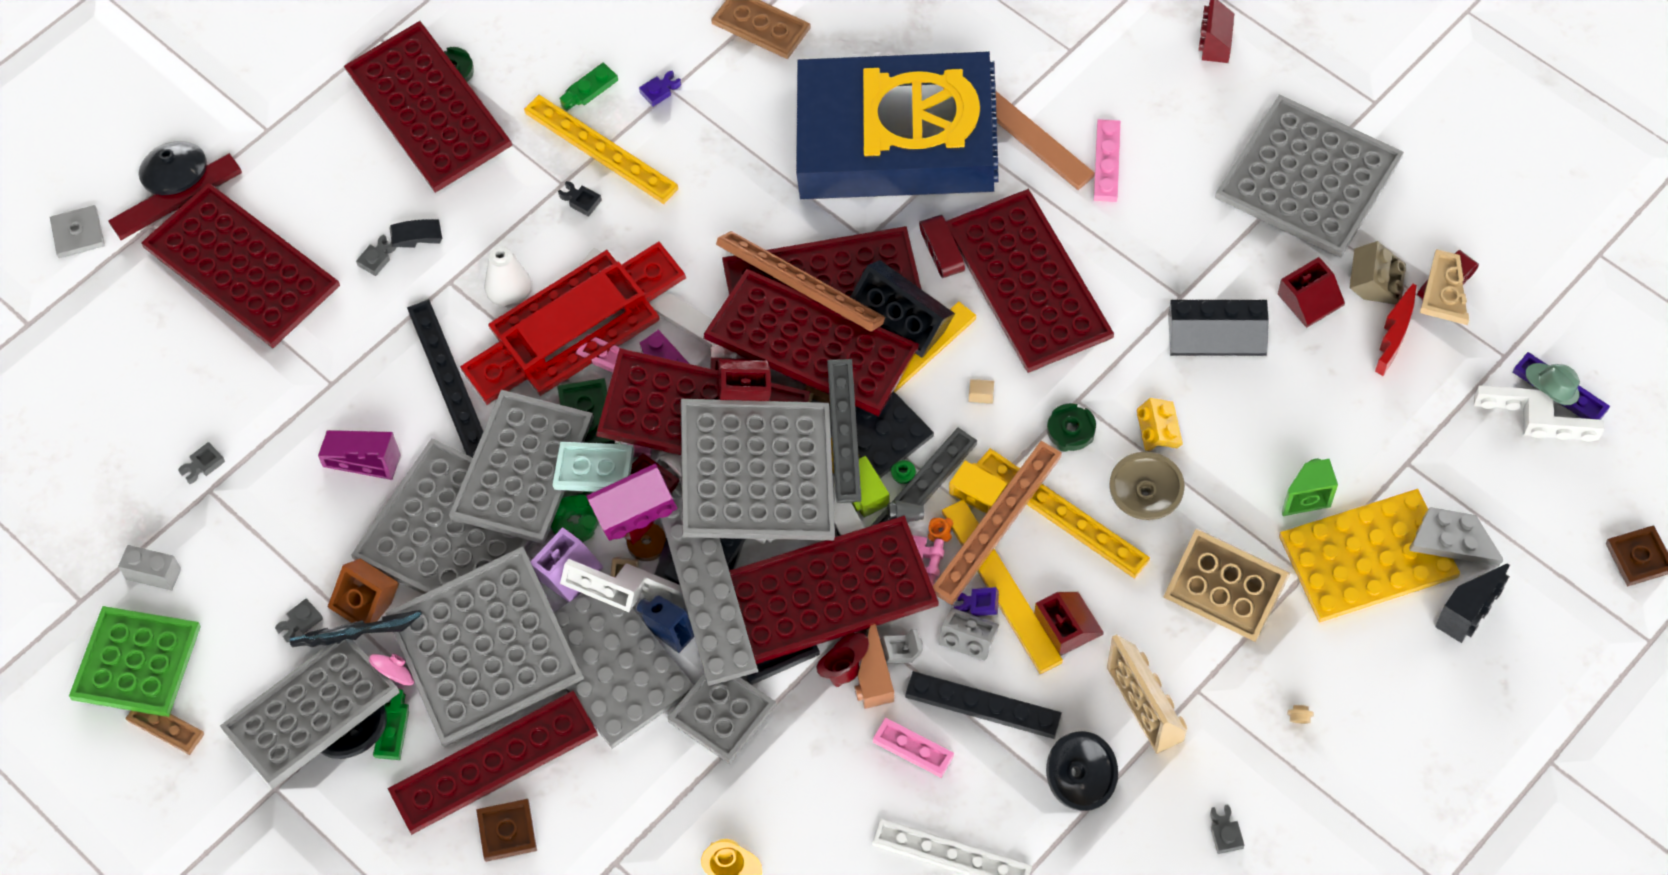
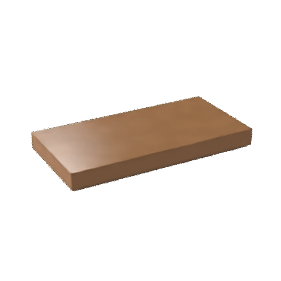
[711,0,811,59]

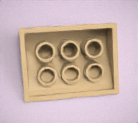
[1163,529,1291,642]
[1107,635,1187,754]

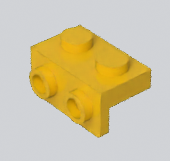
[1136,398,1183,451]

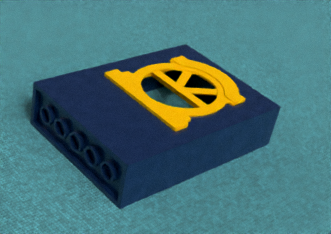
[796,51,999,199]

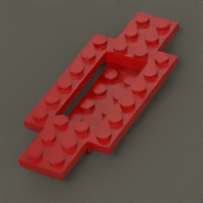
[460,241,686,405]

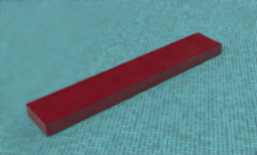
[108,153,242,240]

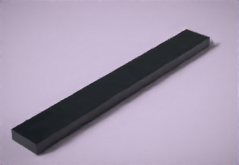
[407,299,484,458]

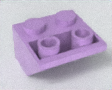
[531,527,603,602]

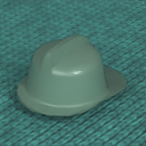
[1526,363,1580,405]

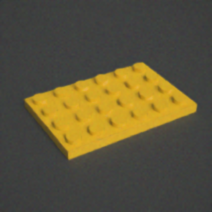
[1279,489,1460,623]

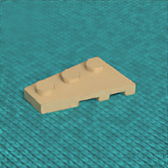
[1420,249,1469,325]

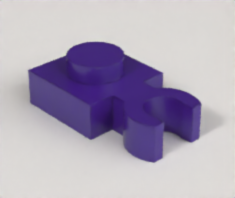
[639,71,681,107]
[954,587,999,616]

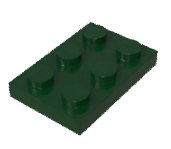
[557,378,615,444]

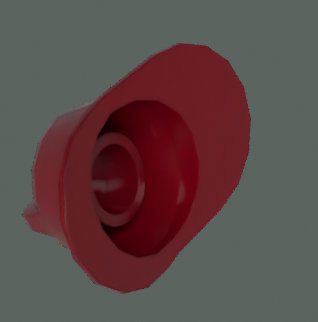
[816,633,869,687]

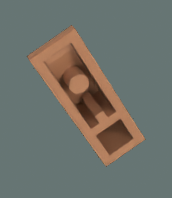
[854,624,894,709]

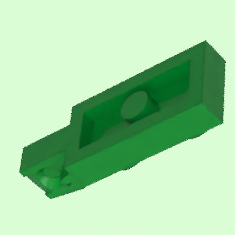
[559,62,618,111]
[373,689,409,760]

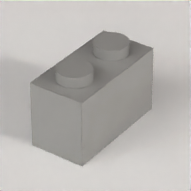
[118,545,181,590]

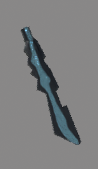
[290,610,422,648]

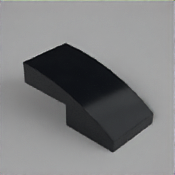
[389,219,442,248]

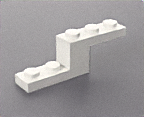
[1474,385,1605,442]
[560,559,688,614]

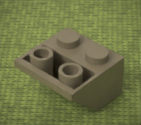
[1349,241,1406,305]

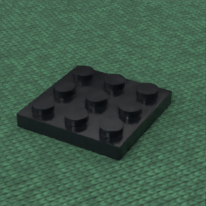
[831,391,934,479]

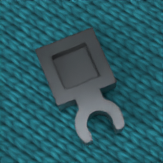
[356,234,397,276]
[178,442,225,484]
[275,598,323,643]
[1210,804,1245,854]

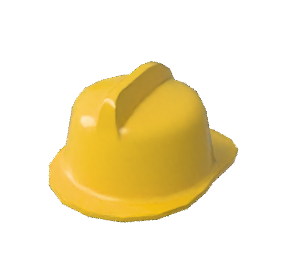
[701,839,762,875]

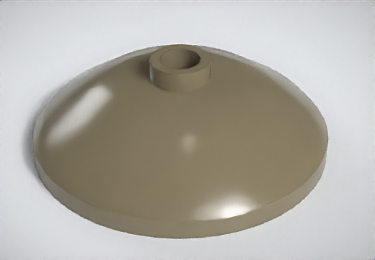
[1109,452,1185,520]

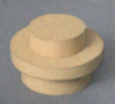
[1287,705,1314,724]

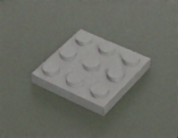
[667,673,776,764]

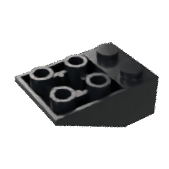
[1435,563,1510,643]

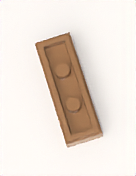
[125,711,204,755]

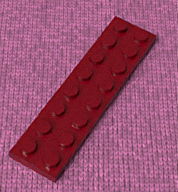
[387,690,598,835]

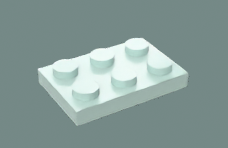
[553,442,635,492]

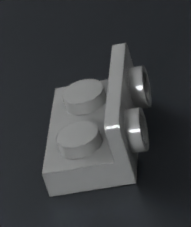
[938,608,999,661]

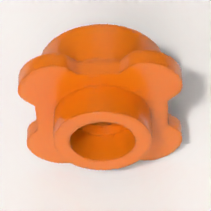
[928,518,954,542]

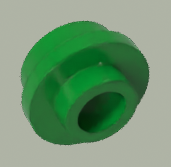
[891,460,916,484]

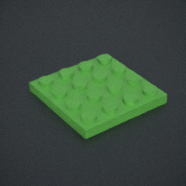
[69,606,201,717]

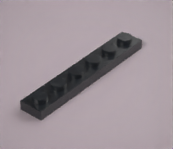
[905,671,1062,739]

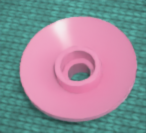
[369,654,414,686]

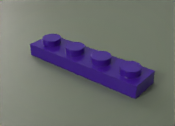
[1512,352,1610,420]

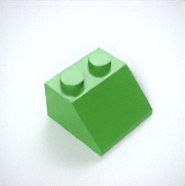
[1282,458,1338,516]

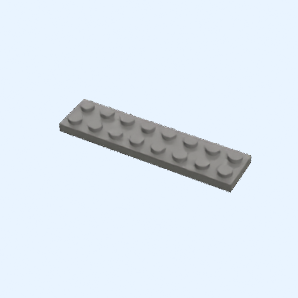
[661,498,758,686]

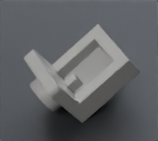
[880,629,923,663]

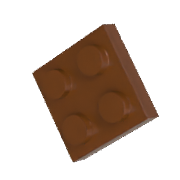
[1605,525,1668,587]
[476,799,537,862]

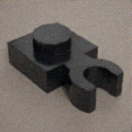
[558,181,602,217]

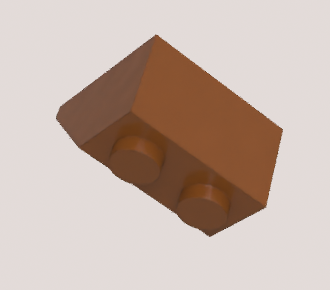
[327,558,399,630]

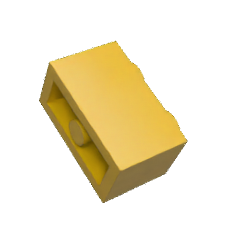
[949,460,1007,514]

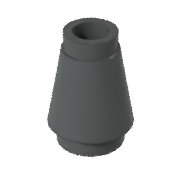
[887,500,924,523]

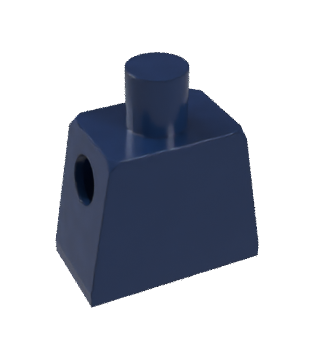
[637,595,694,653]

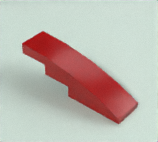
[1375,283,1417,376]

